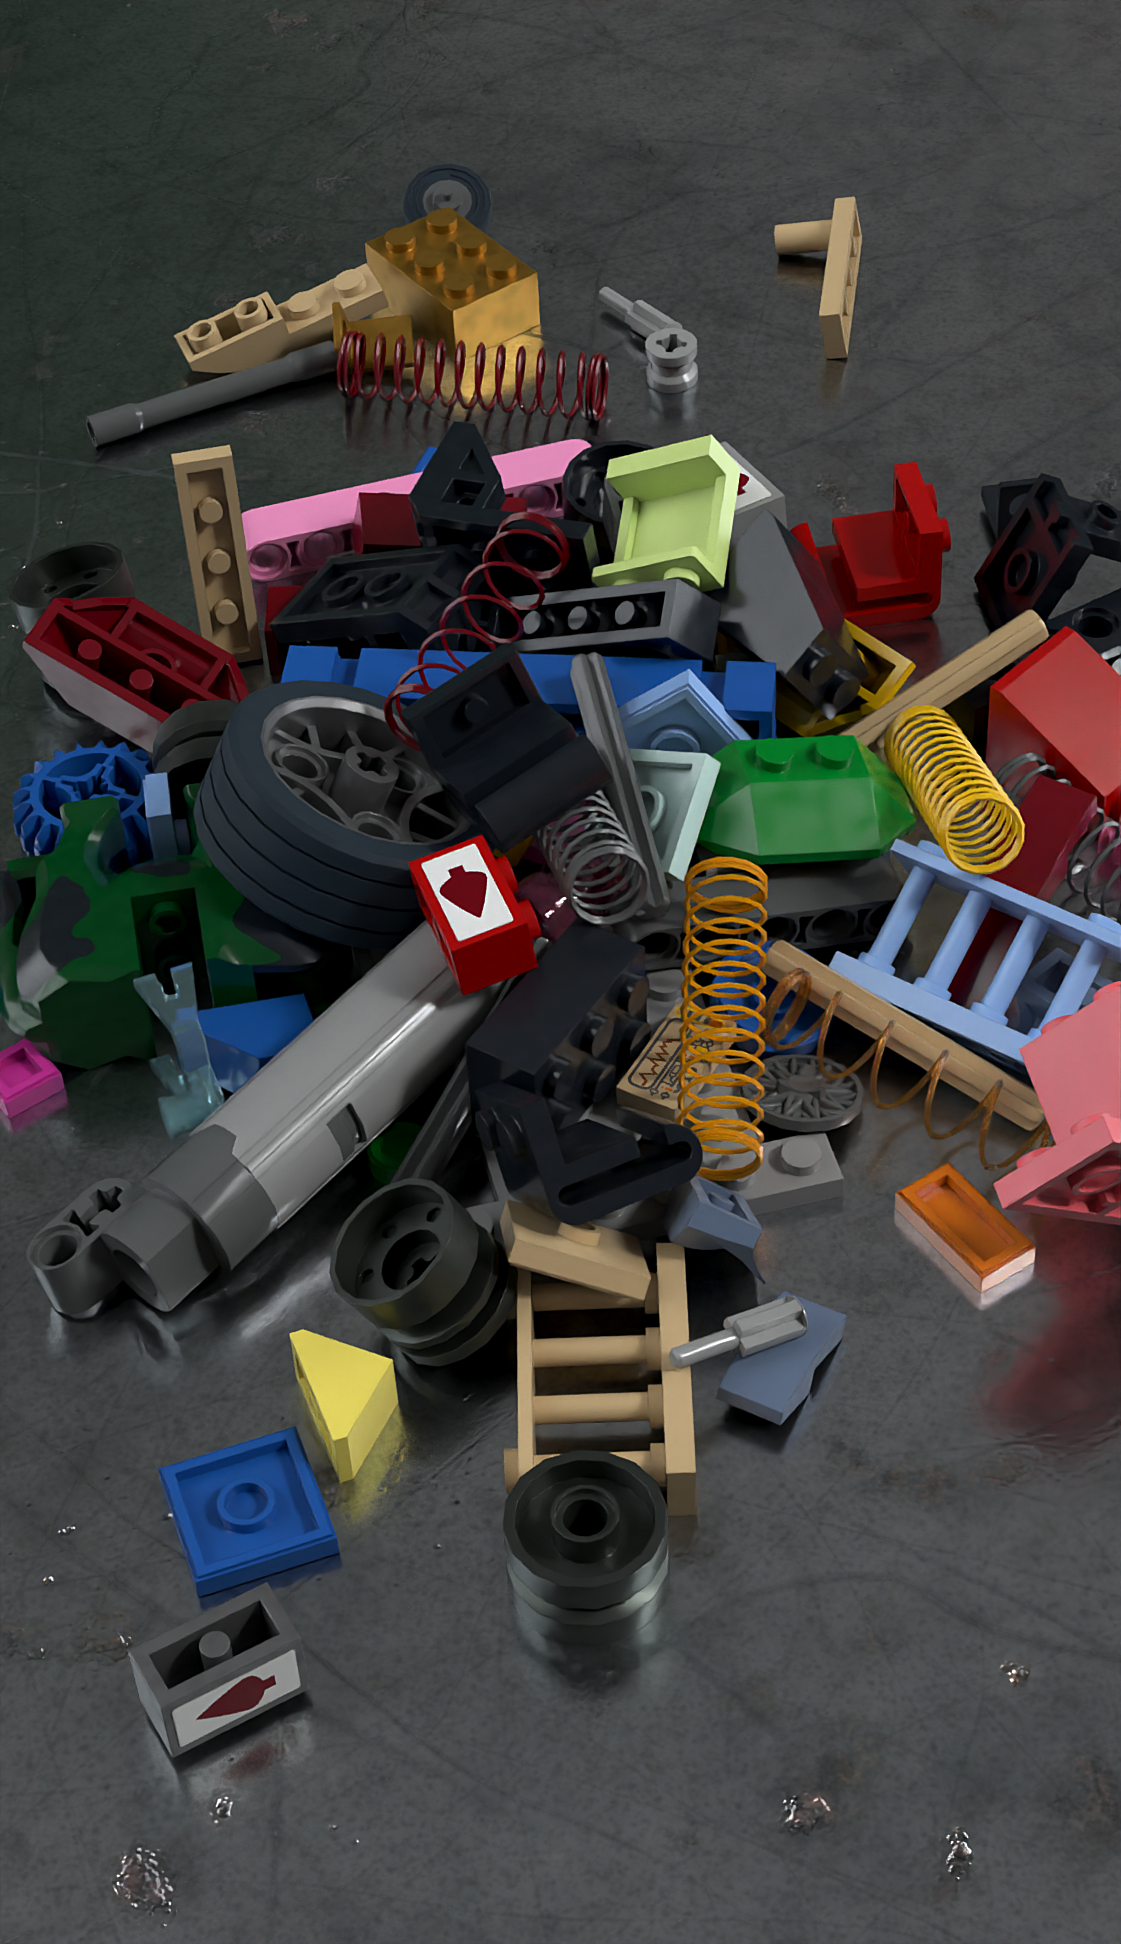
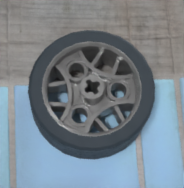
[193,680,496,949]

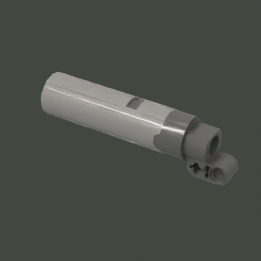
[26,920,509,1314]

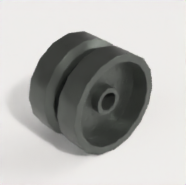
[503,1450,670,1647]

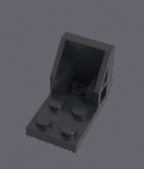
[408,421,601,598]
[269,543,506,652]

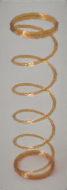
[758,968,1056,1171]

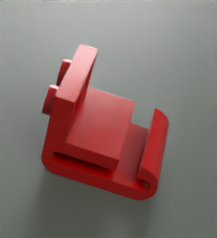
[789,462,951,628]

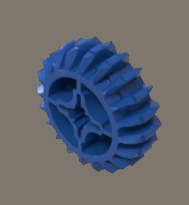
[12,740,154,873]

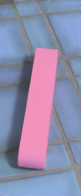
[241,439,591,582]

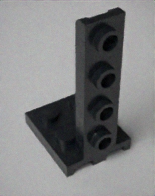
[973,473,1121,630]

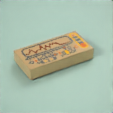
[616,1001,737,1123]

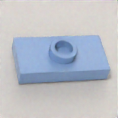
[143,772,192,859]

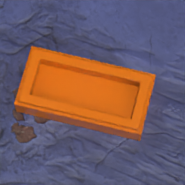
[895,1162,1036,1294]

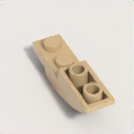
[174,263,389,373]

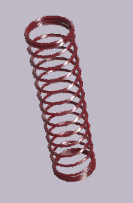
[337,330,609,422]

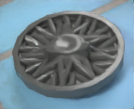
[740,1054,864,1132]

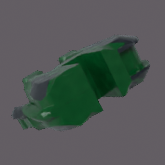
[0,782,354,1070]

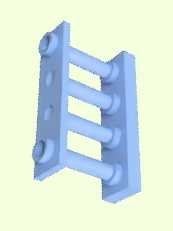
[828,838,1121,1078]

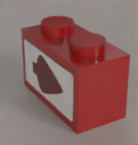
[408,835,542,996]

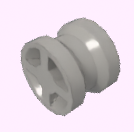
[645,328,698,393]

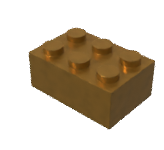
[365,206,540,362]

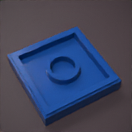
[158,1426,340,1597]

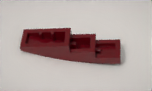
[947,774,1097,1010]

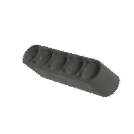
[607,856,903,970]

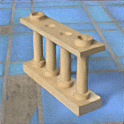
[504,1243,697,1516]

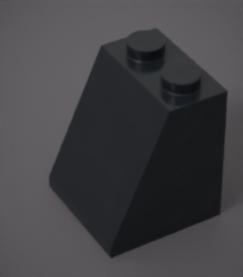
[702,508,869,721]

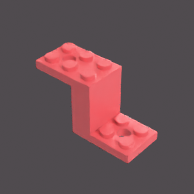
[993,981,1121,1225]

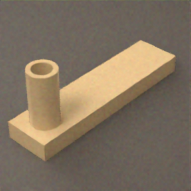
[774,197,862,359]
[171,445,263,663]

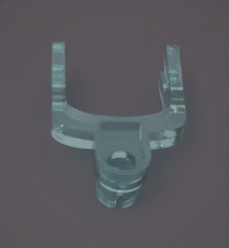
[133,962,225,1140]

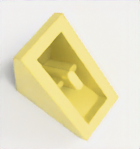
[289,1329,398,1483]

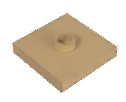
[500,1199,651,1302]

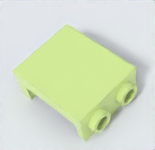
[592,435,741,592]

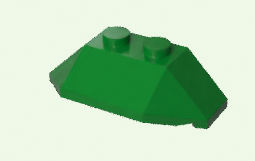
[696,735,917,865]

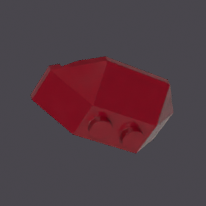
[22,597,249,754]

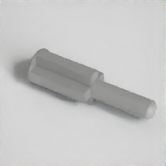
[598,287,683,338]
[669,1295,808,1369]

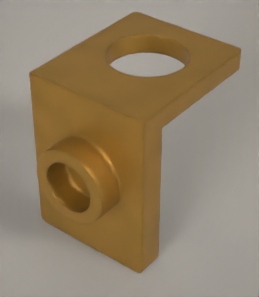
[332,302,414,375]

